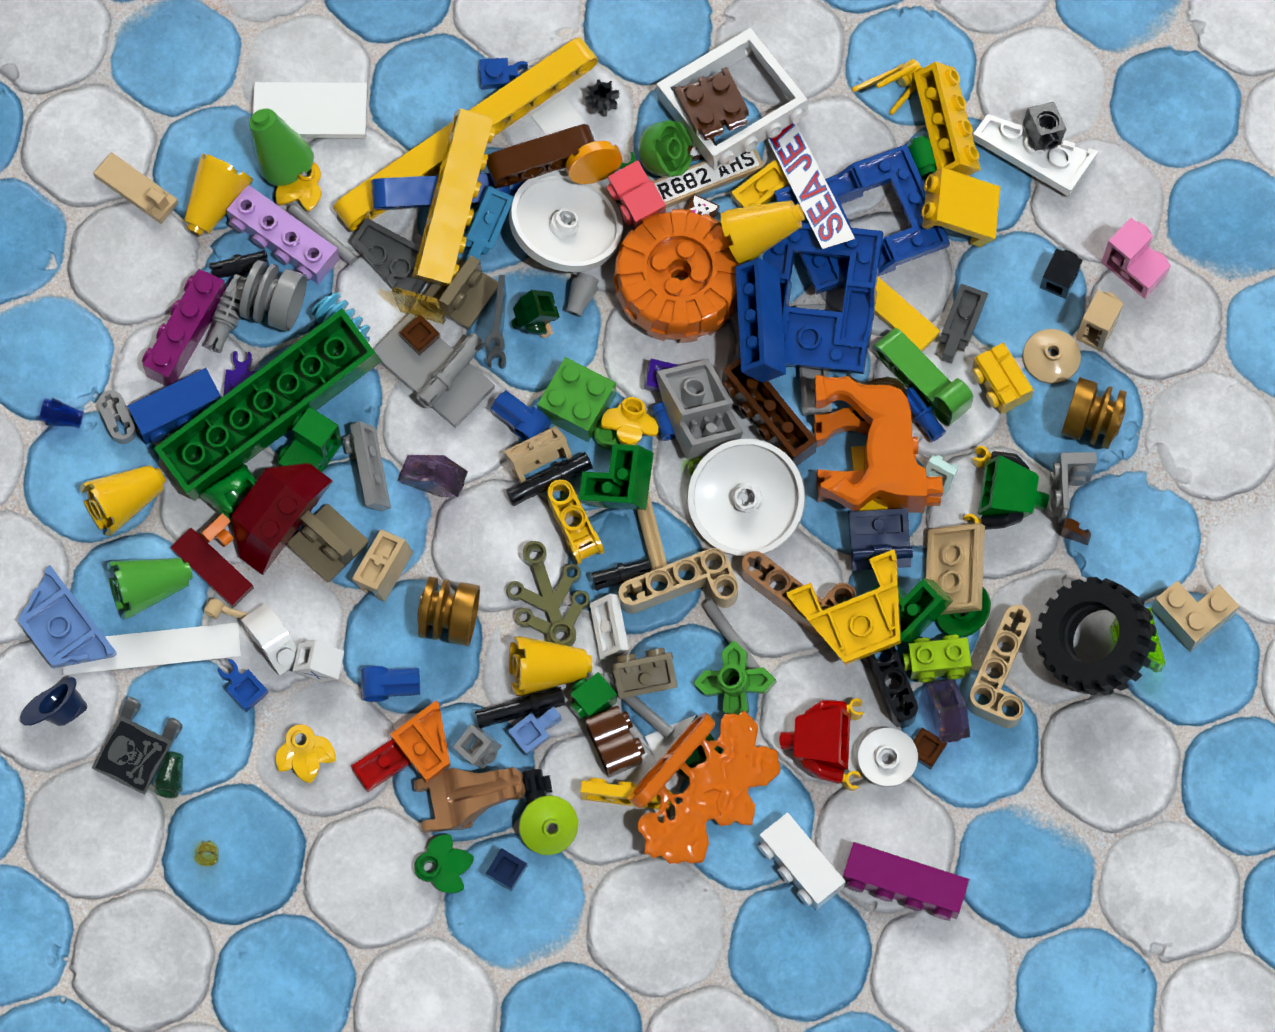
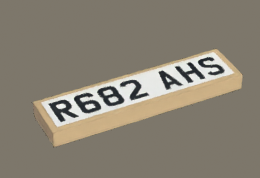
[653,148,764,208]

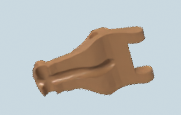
[413,766,525,833]

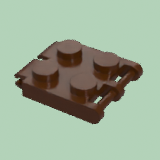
[674,67,749,141]

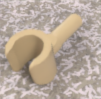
[204,598,248,620]

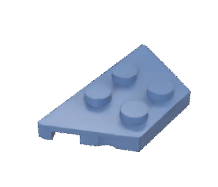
[17,565,117,669]

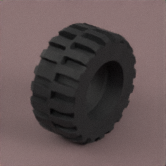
[1036,577,1157,695]

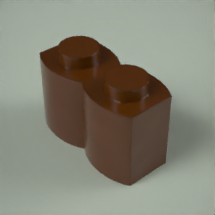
[585,706,645,778]

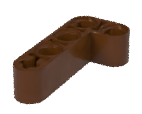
[486,124,595,188]

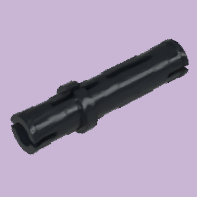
[506,452,593,506]
[475,687,566,729]

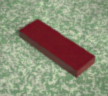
[170,528,254,608]

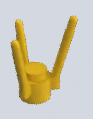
[852,59,922,115]

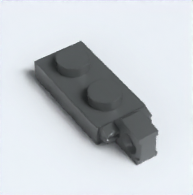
[940,283,988,364]

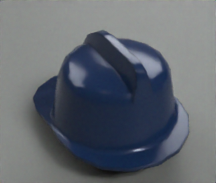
[20,677,87,726]

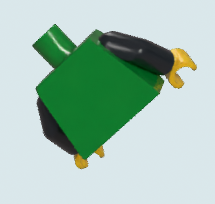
[963,445,1049,530]

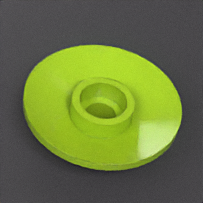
[519,795,578,855]

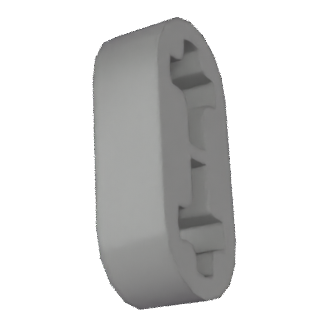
[98,390,137,444]

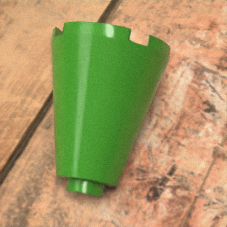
[249,108,314,186]
[107,558,193,620]

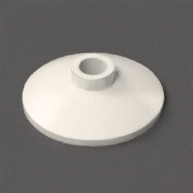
[858,728,918,787]

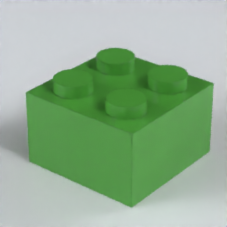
[537,357,616,443]

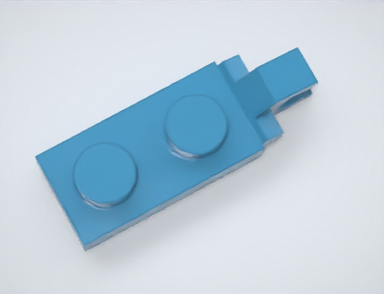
[463,185,514,262]

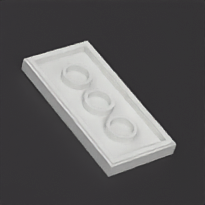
[253,82,368,138]

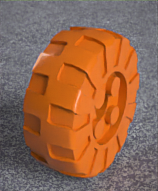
[614,209,740,343]

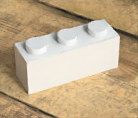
[758,812,846,910]

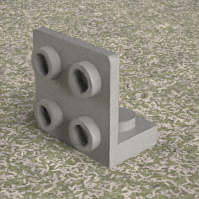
[1050,452,1097,526]

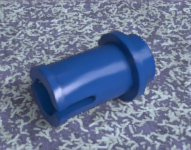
[650,402,676,441]

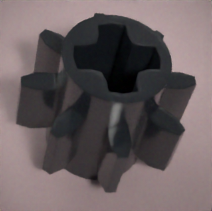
[585,79,619,116]
[522,769,552,804]

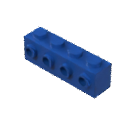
[735,258,786,383]

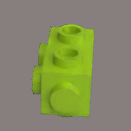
[902,635,972,683]

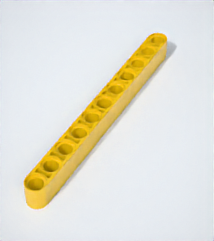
[333,37,599,231]

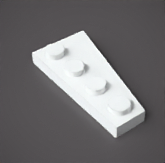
[973,114,1098,197]

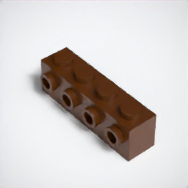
[722,357,817,466]

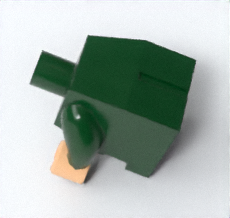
[511,290,560,338]

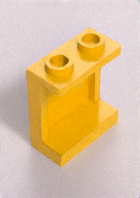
[921,167,1000,247]

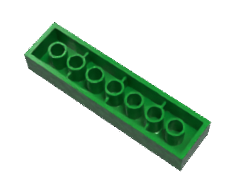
[154,308,382,501]

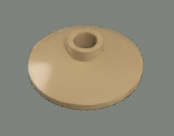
[1023,329,1081,384]

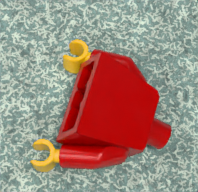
[779,698,864,791]

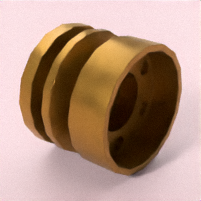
[1061,377,1127,449]
[417,576,480,646]

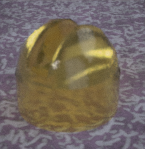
[194,840,219,867]

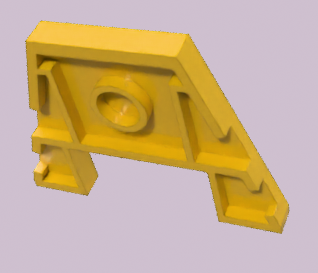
[786,549,901,665]

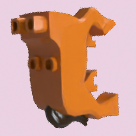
[814,373,943,513]

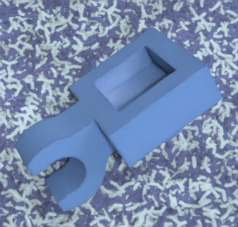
[508,707,562,756]

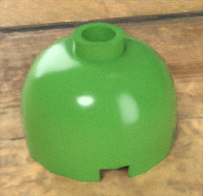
[638,120,692,177]

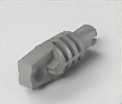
[204,274,246,353]

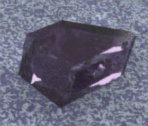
[397,455,468,497]
[925,679,970,743]

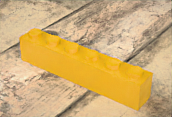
[412,108,495,286]

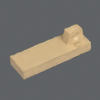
[94,152,179,224]

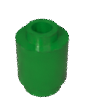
[908,136,937,180]

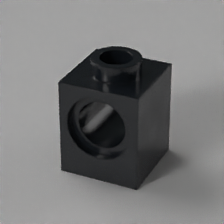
[1023,101,1066,151]
[1040,248,1083,299]

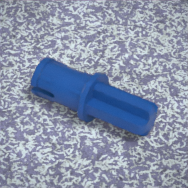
[907,387,947,442]

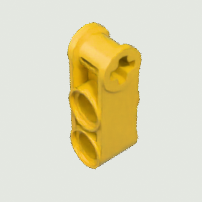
[548,479,605,565]

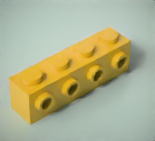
[914,61,981,176]

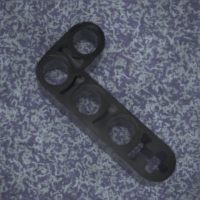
[833,646,918,728]

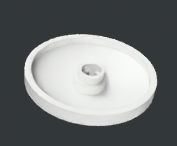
[509,171,623,272]
[688,439,806,556]

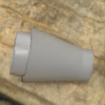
[565,272,599,317]

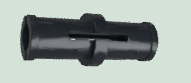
[209,250,270,278]
[592,557,652,591]

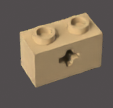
[1076,290,1124,352]

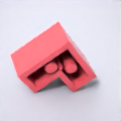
[606,160,666,229]

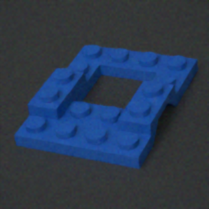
[774,144,950,295]
[763,223,884,374]

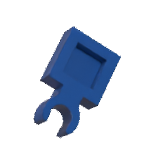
[480,58,528,90]
[218,659,269,713]

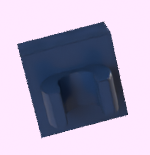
[486,848,528,891]

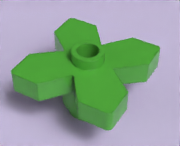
[694,641,777,715]

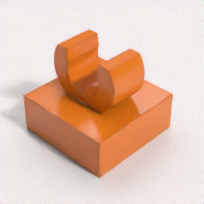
[199,513,234,547]

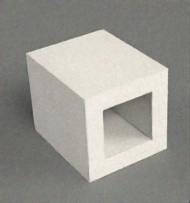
[293,640,344,682]

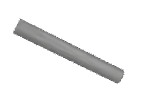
[288,203,357,265]
[703,599,760,670]
[603,672,675,738]

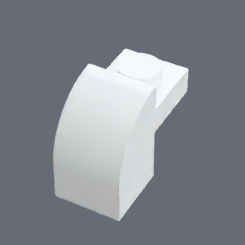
[241,603,298,675]

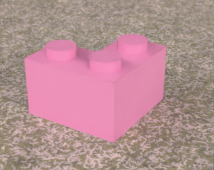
[1101,218,1171,299]

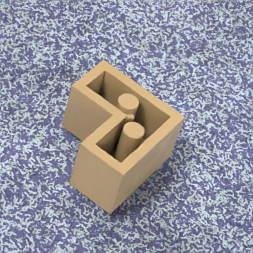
[1151,580,1239,652]

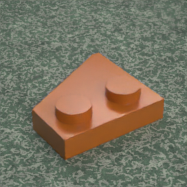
[390,700,451,783]

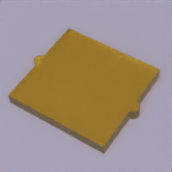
[391,286,446,324]

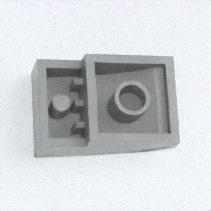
[656,359,743,459]

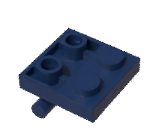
[848,508,913,571]

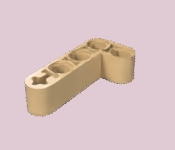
[618,548,739,614]
[967,605,1031,728]

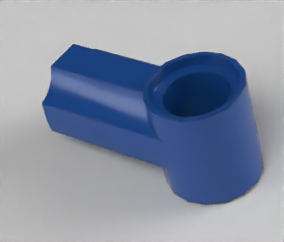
[491,390,551,441]
[361,666,420,702]

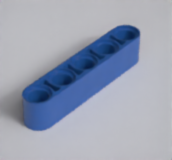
[371,173,510,209]

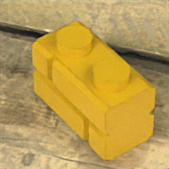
[971,343,1034,414]

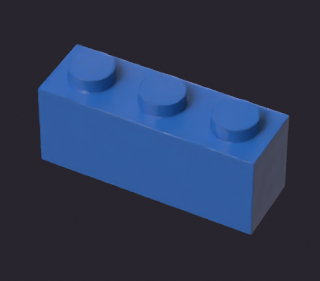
[127,368,222,445]

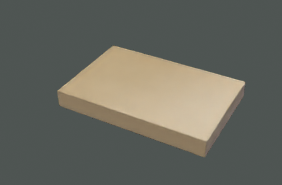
[925,523,985,615]

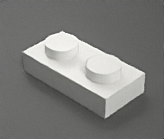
[590,594,629,660]

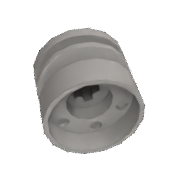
[239,260,307,331]

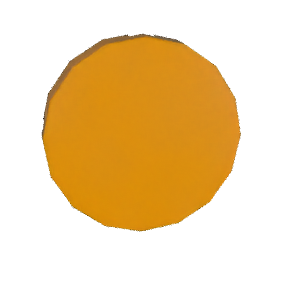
[566,141,623,184]

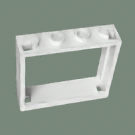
[657,28,808,170]

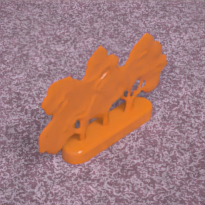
[628,711,781,864]

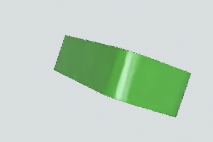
[873,328,974,427]

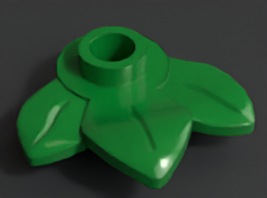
[414,834,474,893]

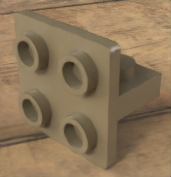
[422,255,498,329]
[287,504,369,582]
[611,648,678,699]

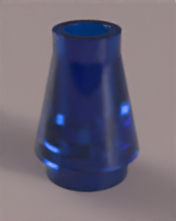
[39,398,84,428]

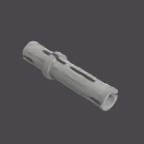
[416,333,484,409]

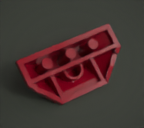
[231,463,333,575]

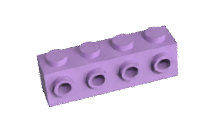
[227,185,340,285]

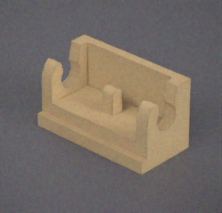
[504,426,573,483]
[352,529,413,602]

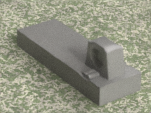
[343,421,391,512]

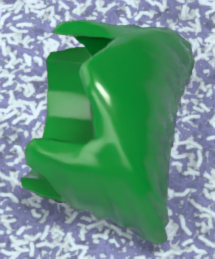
[199,464,257,519]

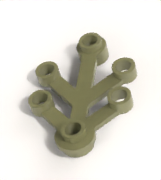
[507,541,590,646]

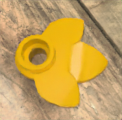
[276,162,322,212]
[601,397,658,445]
[276,724,336,783]

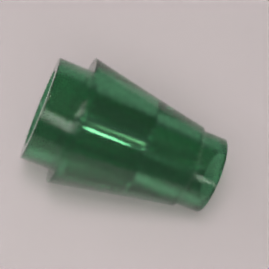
[153,752,184,799]

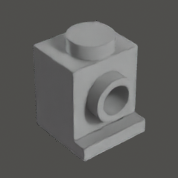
[453,724,502,769]

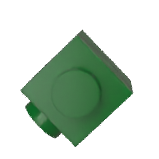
[570,672,617,719]

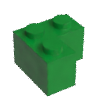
[278,407,343,472]
[579,444,654,510]
[871,578,953,643]

